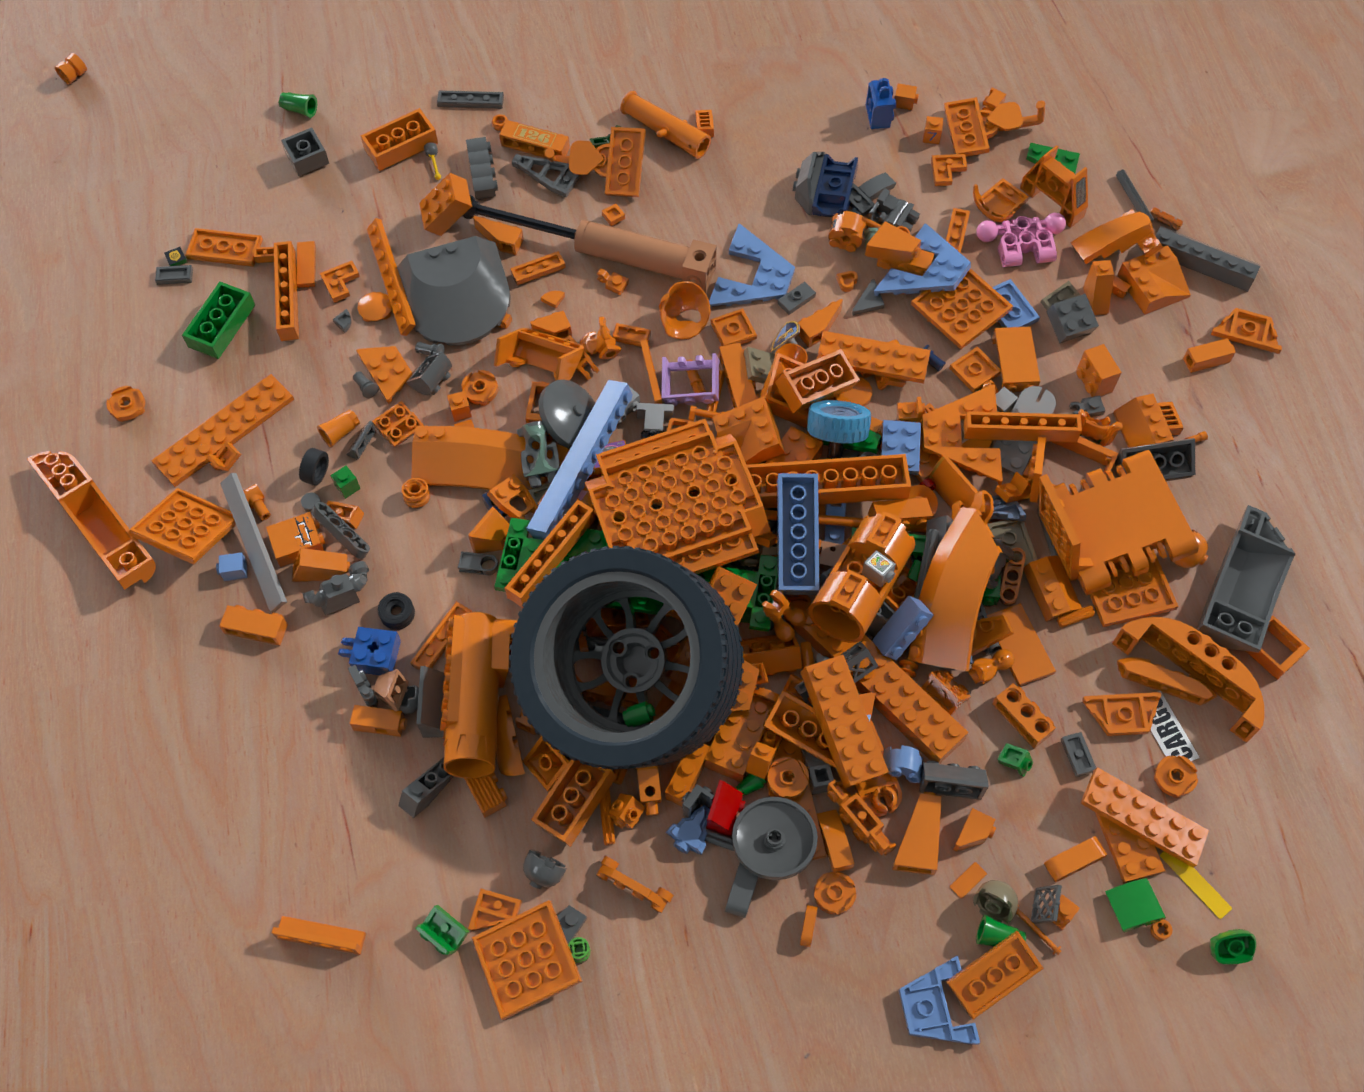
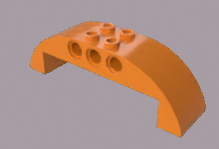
[1112,617,1264,743]

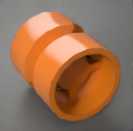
[54,53,87,84]

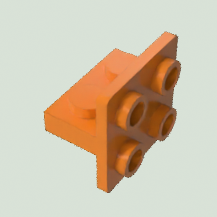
[921,670,971,716]

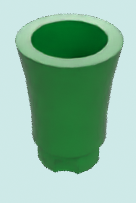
[278,92,318,118]
[976,915,1026,947]

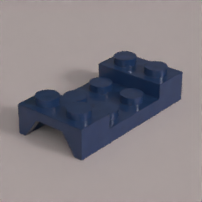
[812,154,858,217]

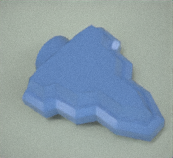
[666,805,710,855]

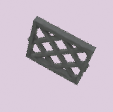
[1031,885,1062,924]

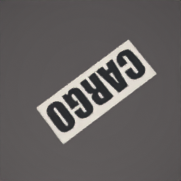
[1151,691,1200,761]

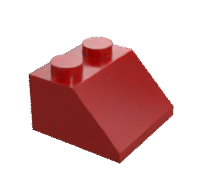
[707,780,746,837]

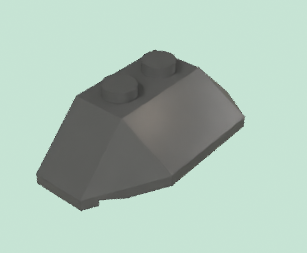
[793,151,825,215]

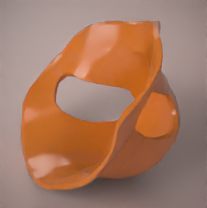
[659,281,711,339]

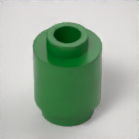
[623,701,656,728]

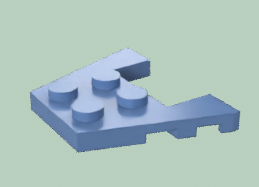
[898,956,980,1045]

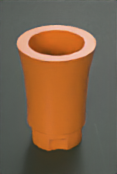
[317,409,360,447]

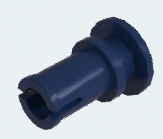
[923,345,946,372]

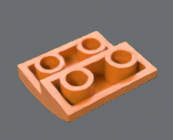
[372,400,424,447]

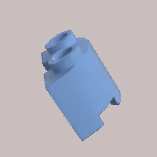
[883,745,923,783]

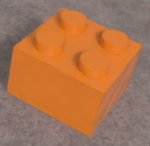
[1076,344,1122,397]

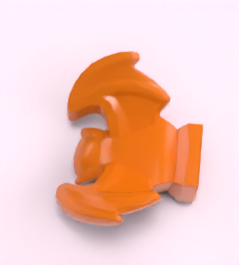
[580,316,621,359]

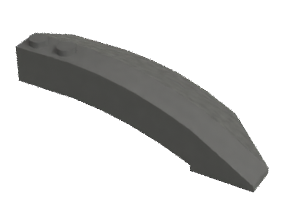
[1197,505,1296,652]

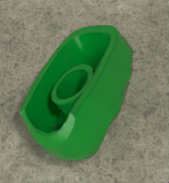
[1210,929,1257,964]

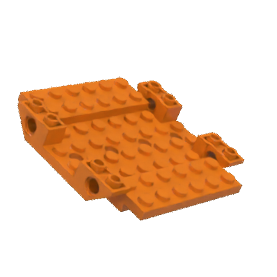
[585,418,771,574]

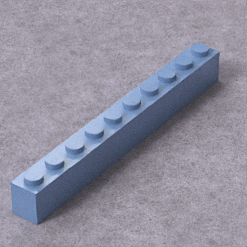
[527,380,633,540]

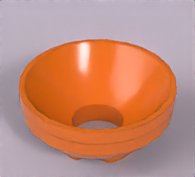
[775,343,808,364]

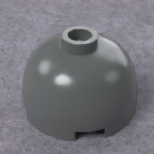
[523,850,567,889]

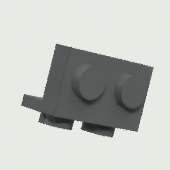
[682,784,714,818]

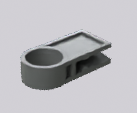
[458,551,498,575]

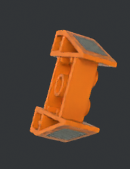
[1020,145,1088,228]

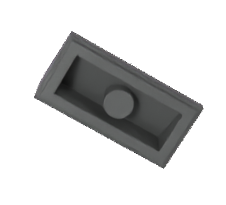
[346,421,376,460]

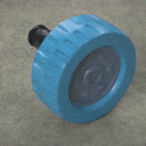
[807,400,871,459]

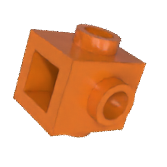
[608,793,646,829]

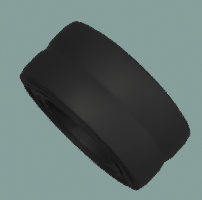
[378,592,415,630]

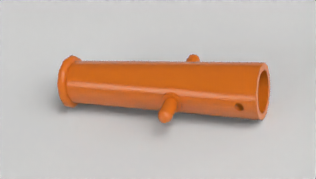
[620,91,711,159]

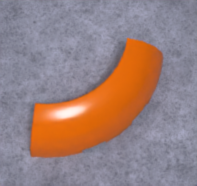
[496,694,525,776]

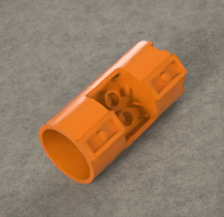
[809,512,915,643]

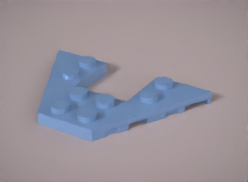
[709,224,795,309]
[874,224,971,296]

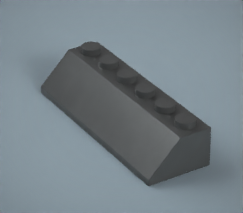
[1155,226,1260,292]

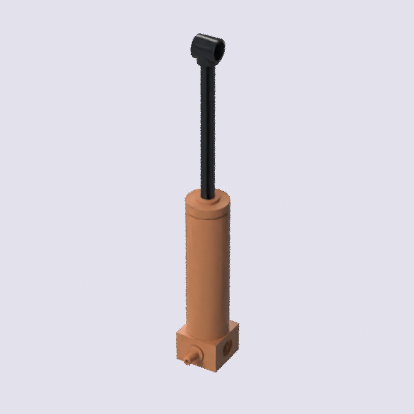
[462,195,717,293]

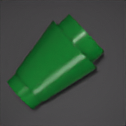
[735,773,767,796]

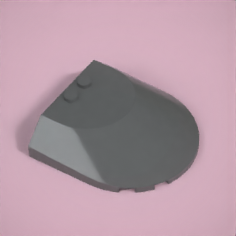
[397,236,511,346]

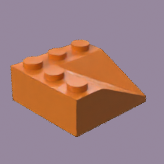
[1117,245,1191,315]
[760,353,809,428]
[712,397,785,465]

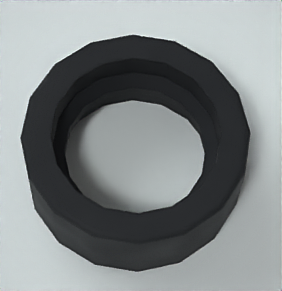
[299,448,329,486]

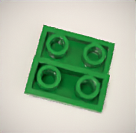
[1105,878,1166,933]

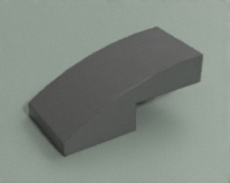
[859,172,896,200]

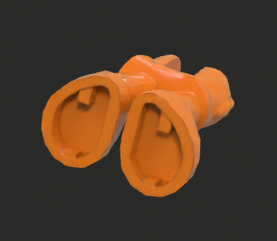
[762,590,807,642]

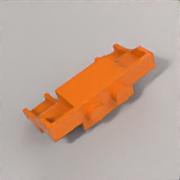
[827,779,897,856]

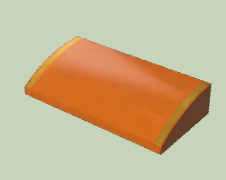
[928,454,990,524]

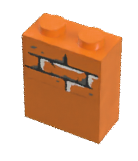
[266,512,326,567]

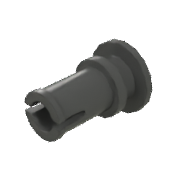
[415,342,445,356]
[353,371,379,398]

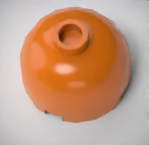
[1170,529,1208,569]

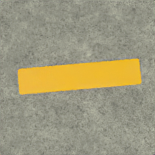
[1160,852,1232,919]

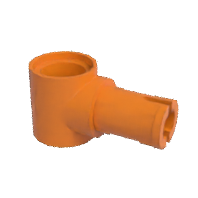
[243,483,271,521]

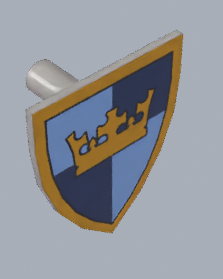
[771,321,800,353]

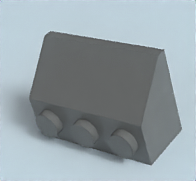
[417,666,445,738]
[919,761,989,800]

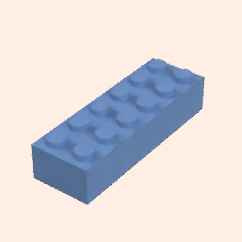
[777,473,819,595]

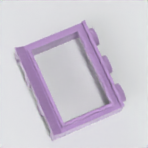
[661,353,720,406]

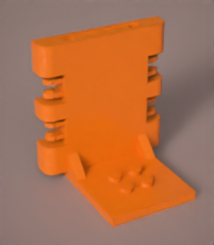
[1039,450,1199,595]

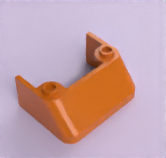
[494,328,584,381]

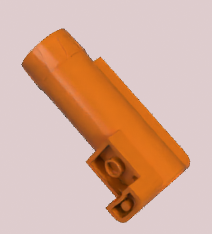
[440,612,518,779]

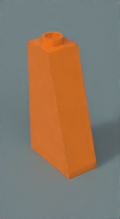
[892,792,942,875]

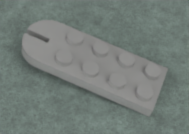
[993,386,1056,475]

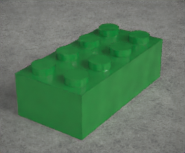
[182,281,255,359]

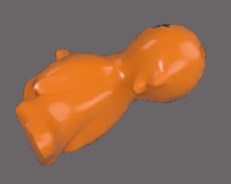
[968,649,1015,685]

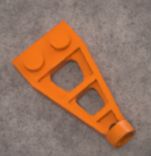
[486,474,538,520]

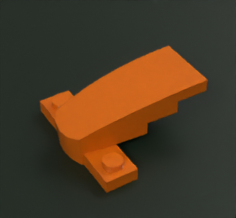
[1070,209,1163,264]

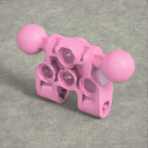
[976,213,1066,267]

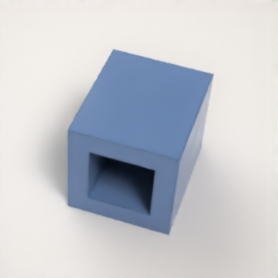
[216,553,248,581]

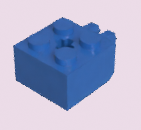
[865,78,896,129]
[338,627,401,675]

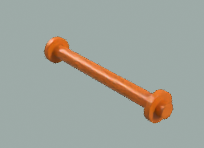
[1016,905,1061,955]

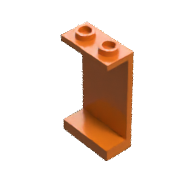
[992,327,1040,393]

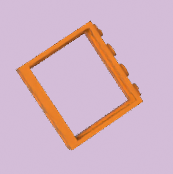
[1023,436,1119,496]

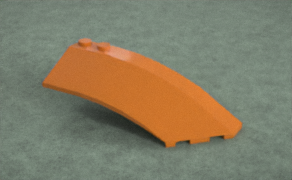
[411,426,569,491]
[908,507,1003,671]

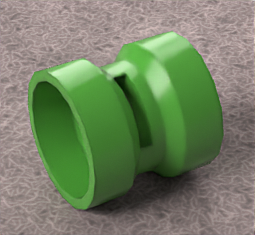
[568,937,591,963]

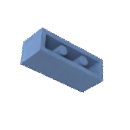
[872,596,934,660]

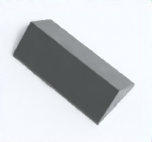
[1115,438,1196,479]

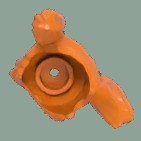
[1078,409,1123,446]

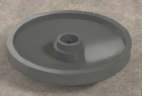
[539,380,595,449]
[732,797,818,880]

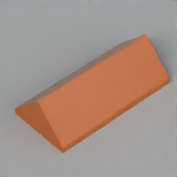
[763,690,836,768]

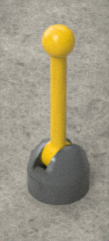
[424,143,441,180]

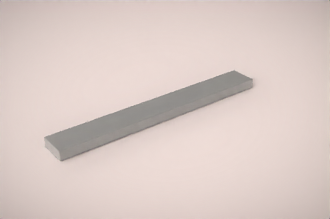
[220,473,287,612]

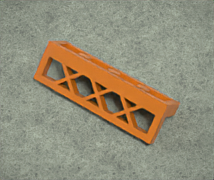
[272,916,366,955]

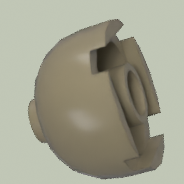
[973,880,1018,923]

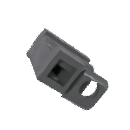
[868,188,920,232]

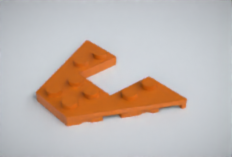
[922,384,1003,485]

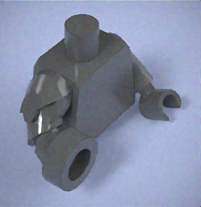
[302,561,369,615]

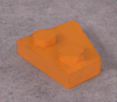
[468,888,522,930]

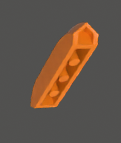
[1117,657,1217,706]

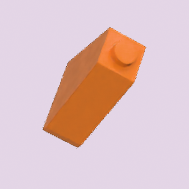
[865,221,921,263]
[1083,260,1114,315]
[292,548,350,582]

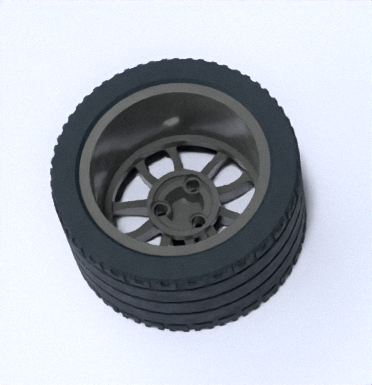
[509,546,744,769]

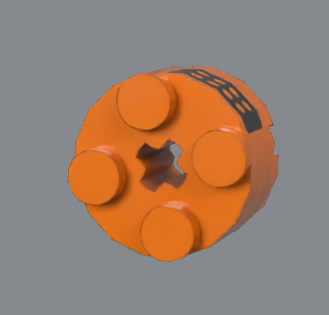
[828,211,866,252]

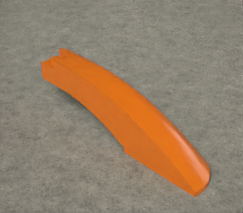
[27,451,156,590]

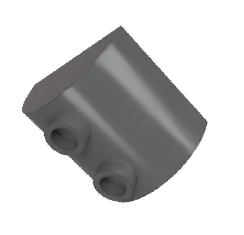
[406,351,452,395]

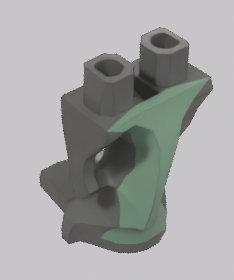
[517,421,561,489]

